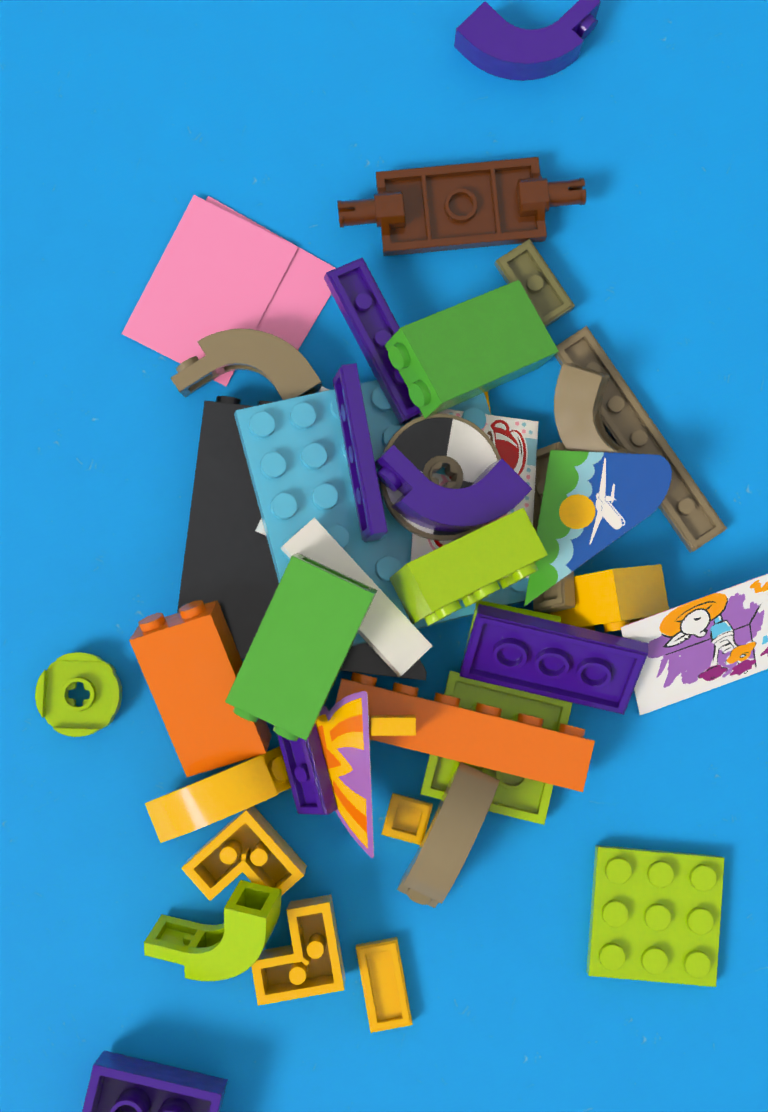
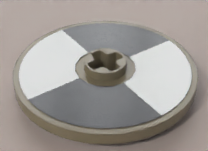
[379,413,501,541]

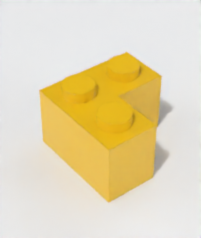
[550,564,669,632]
[181,806,307,901]
[251,894,346,1006]

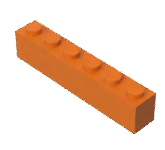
[335,672,595,792]

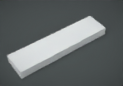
[281,517,432,677]

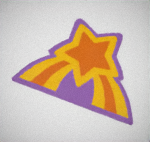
[316,691,374,858]

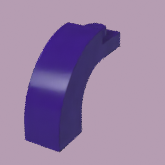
[454,0,601,81]
[375,445,532,532]

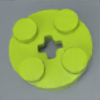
[35,652,122,737]

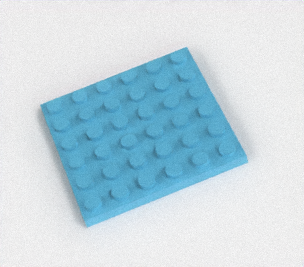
[234,380,529,646]

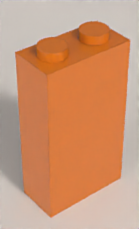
[129,600,272,777]

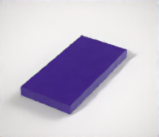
[459,604,648,715]

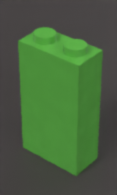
[385,280,559,419]
[225,553,378,741]

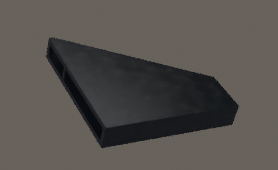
[177,396,427,680]

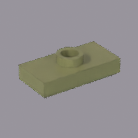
[494,239,575,327]

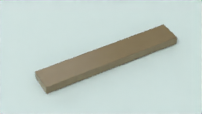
[554,326,727,553]

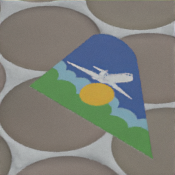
[524,450,672,606]

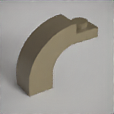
[171,329,323,400]
[554,363,639,454]
[397,762,500,908]

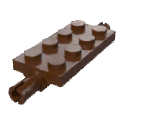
[337,157,586,256]

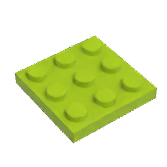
[420,671,572,825]
[586,845,725,987]

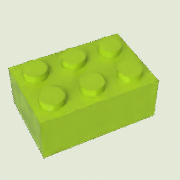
[389,507,548,626]

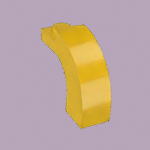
[145,746,291,843]

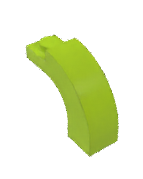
[144,880,282,981]

